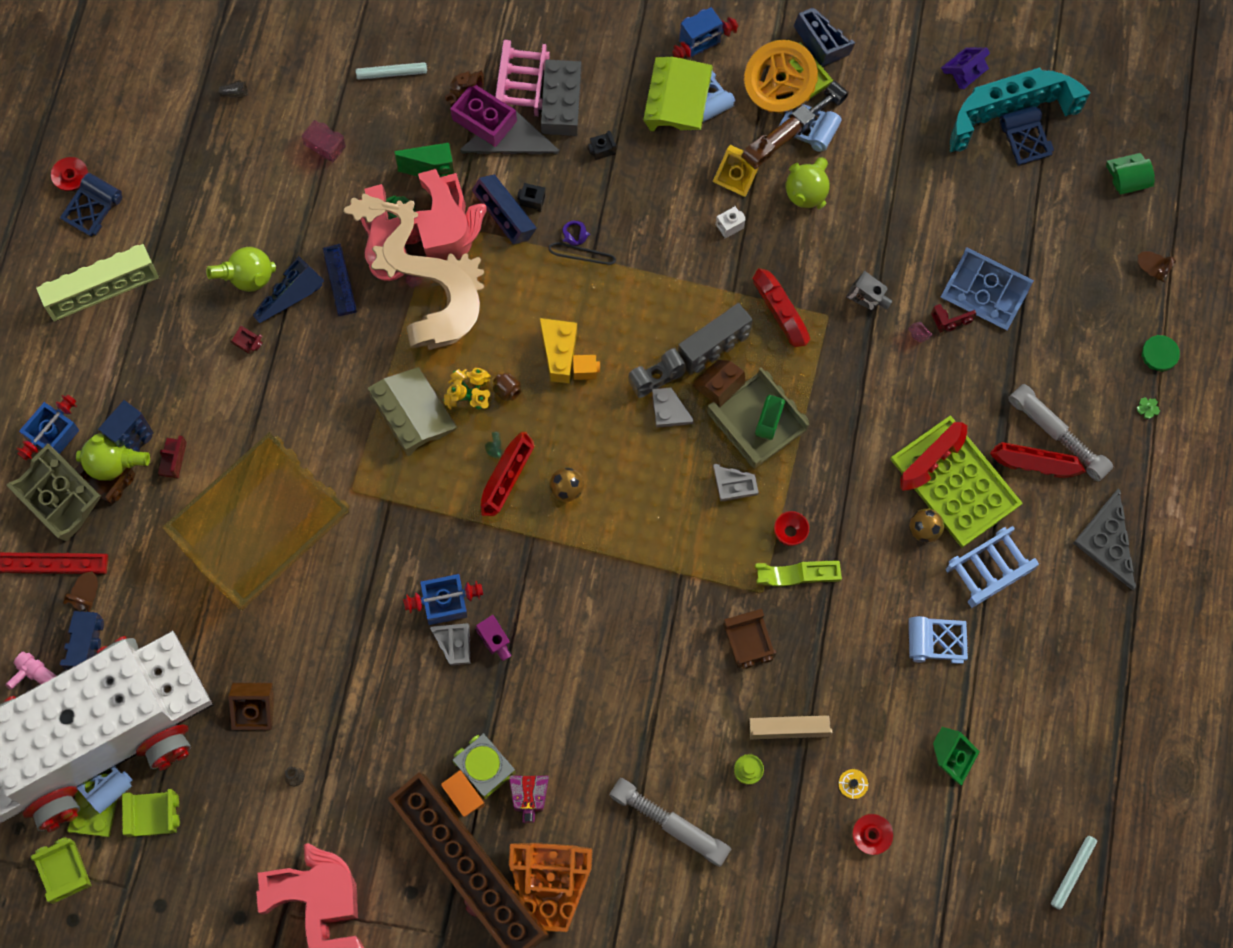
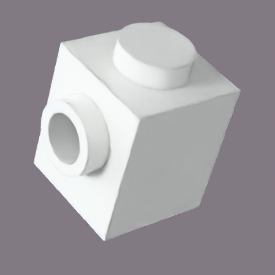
[716,206,746,238]

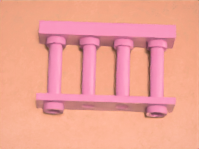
[496,40,550,116]

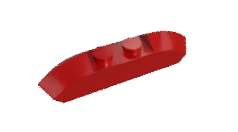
[752,268,810,347]
[900,422,968,490]
[481,432,535,516]
[990,442,1086,478]

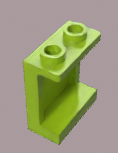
[31,838,92,904]

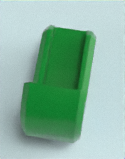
[755,394,785,441]

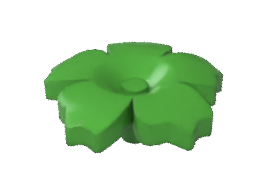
[1137,397,1160,419]

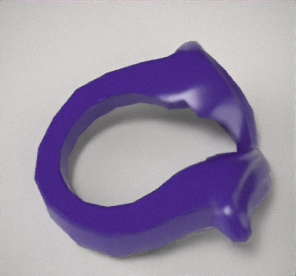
[562,221,590,246]

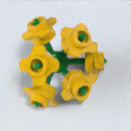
[443,368,491,410]

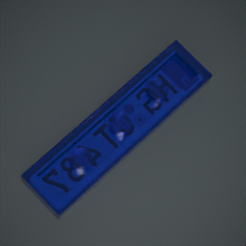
[323,244,357,316]

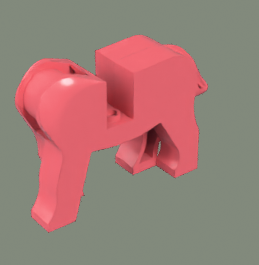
[350,169,487,281]
[256,843,364,948]

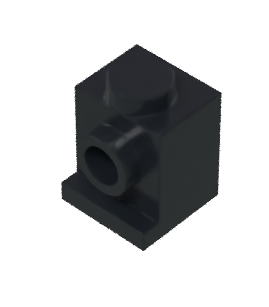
[587,130,616,160]
[517,183,546,212]

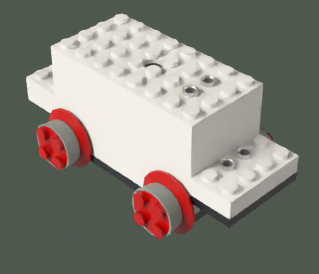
[0,631,214,833]

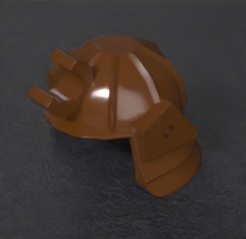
[445,70,484,107]

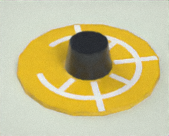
[838,769,868,799]

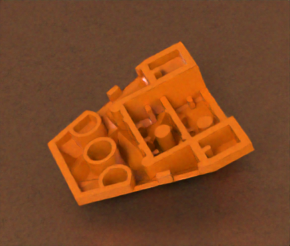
[509,843,592,932]

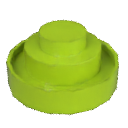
[734,754,764,785]

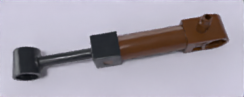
[741,81,849,169]

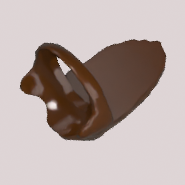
[1137,251,1176,283]
[63,572,98,612]

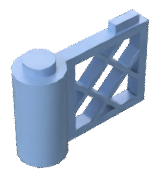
[702,71,735,123]
[778,104,842,152]
[908,616,968,664]
[77,767,132,814]

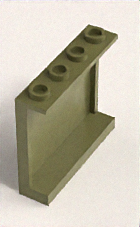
[707,367,809,469]

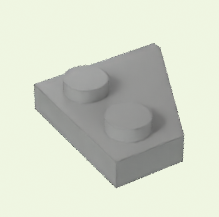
[431,623,471,665]

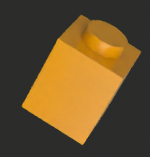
[573,355,600,380]

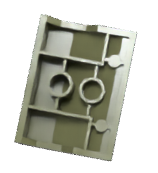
[368,367,457,457]
[6,443,101,541]

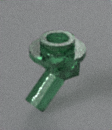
[485,431,502,458]

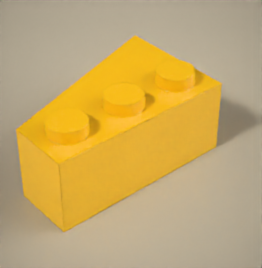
[540,318,577,383]

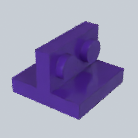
[941,47,990,89]

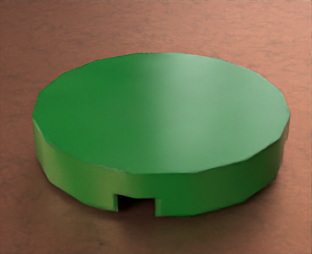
[1142,335,1180,372]

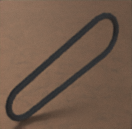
[548,242,616,265]

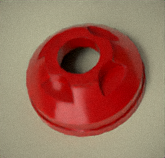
[774,511,810,546]

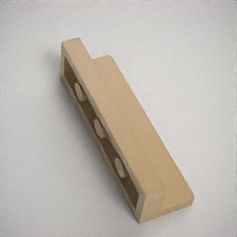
[749,716,832,739]

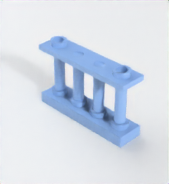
[946,526,1039,608]

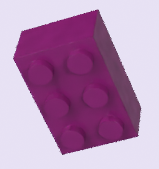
[450,85,517,147]

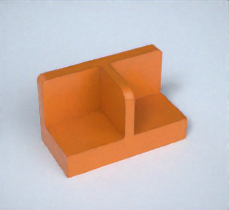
[441,770,485,817]

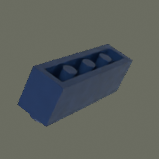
[472,174,537,245]

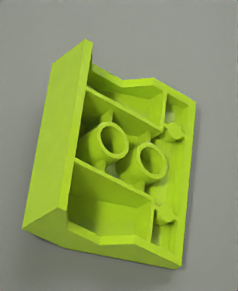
[643,57,713,131]

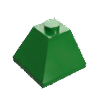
[933,726,980,786]

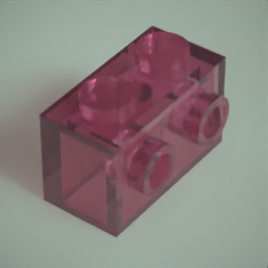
[301,120,346,163]

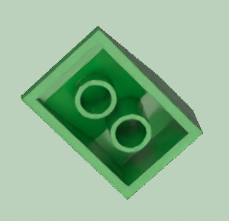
[394,143,454,177]

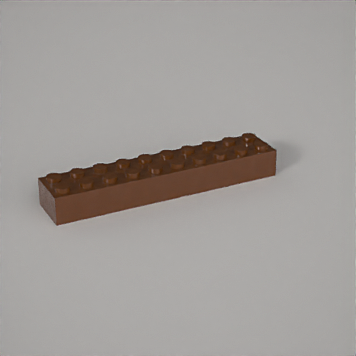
[388,772,549,948]

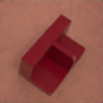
[158,435,187,479]

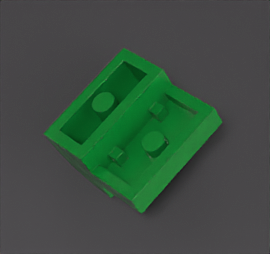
[1106,153,1155,195]

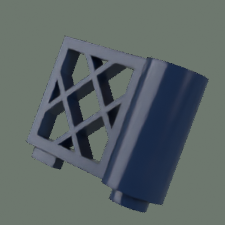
[999,106,1054,166]
[60,173,122,237]

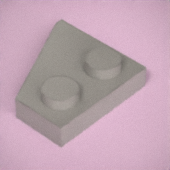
[652,388,693,427]
[713,464,759,501]

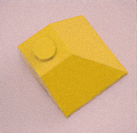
[713,145,759,197]

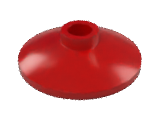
[51,157,88,191]
[852,814,893,855]

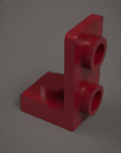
[931,304,977,332]

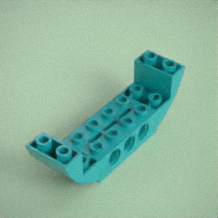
[950,68,1090,152]

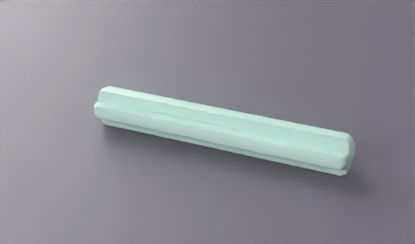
[356,63,427,79]
[1051,836,1097,909]

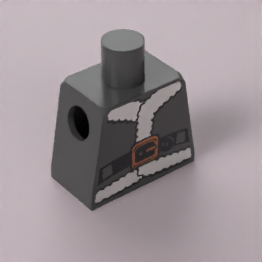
[846,271,893,310]

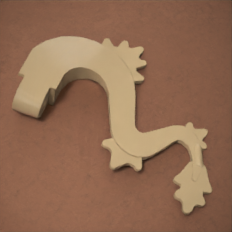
[343,193,484,350]

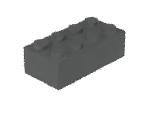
[541,60,581,136]
[678,303,753,375]

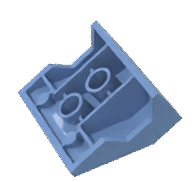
[941,247,1034,330]

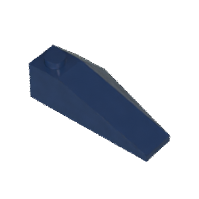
[253,256,324,323]

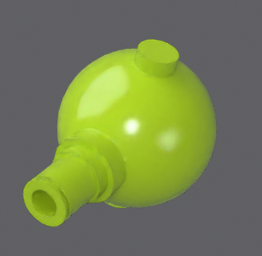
[786,157,830,209]
[206,247,276,292]
[76,434,150,481]

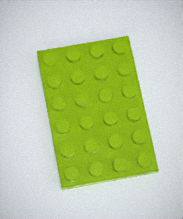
[890,415,1023,548]

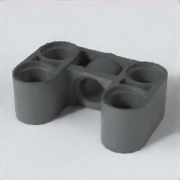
[628,348,686,398]

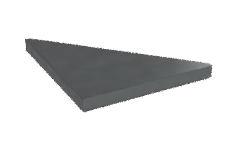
[460,106,559,154]
[1073,489,1136,590]

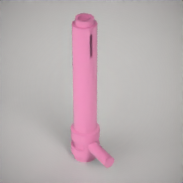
[6,652,57,690]

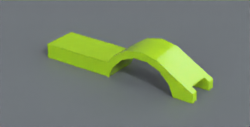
[754,561,842,586]

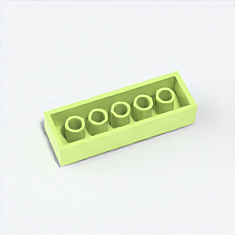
[36,244,159,321]

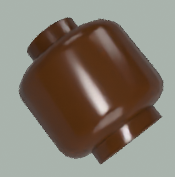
[493,373,521,401]

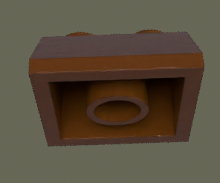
[692,360,746,408]
[229,683,274,730]

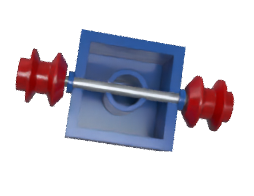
[672,7,738,59]
[16,394,80,461]
[403,574,483,625]

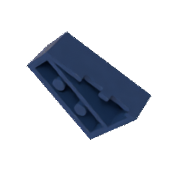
[794,8,855,67]
[60,611,104,671]

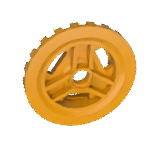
[744,40,818,114]

